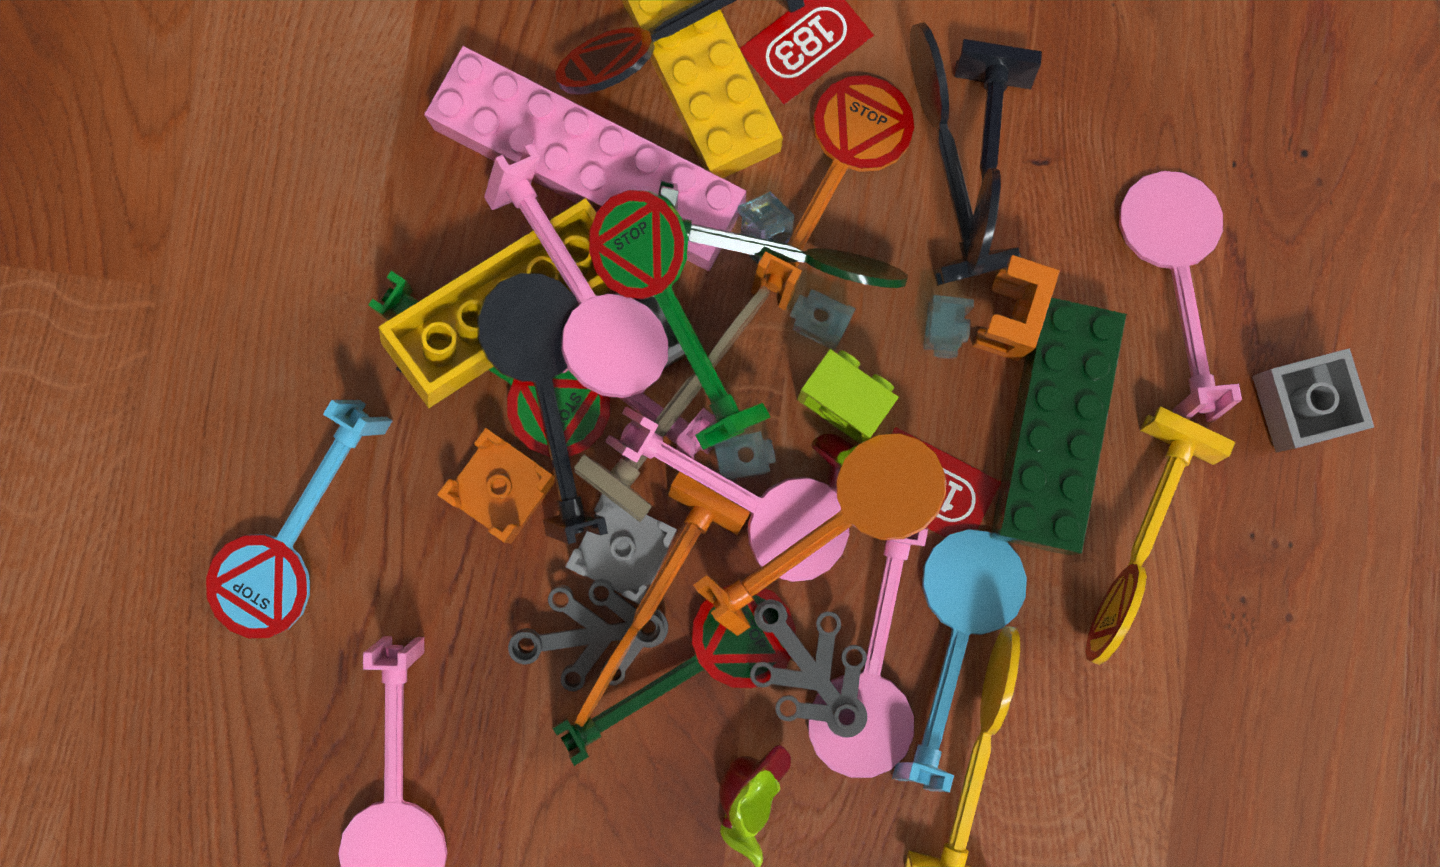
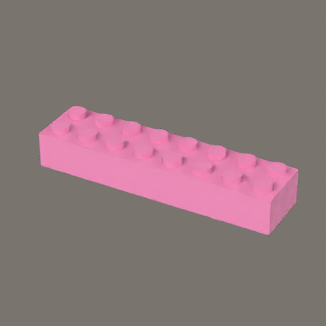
[424,46,746,271]

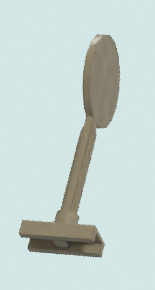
[574,286,771,522]

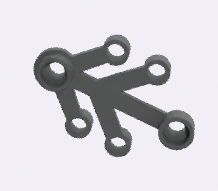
[508,579,668,692]
[750,599,867,738]

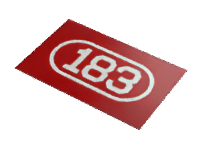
[739,0,875,105]
[891,427,1001,538]

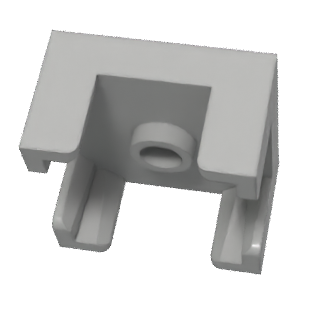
[566,494,678,604]

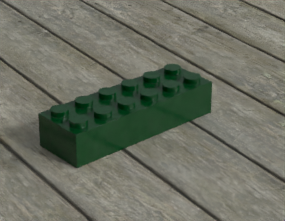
[990,297,1127,556]

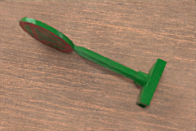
[589,190,771,450]
[368,271,610,457]

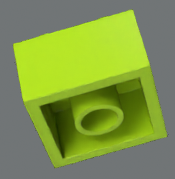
[797,349,899,444]

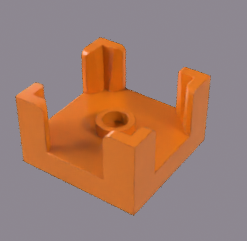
[973,255,1060,361]
[437,428,556,544]

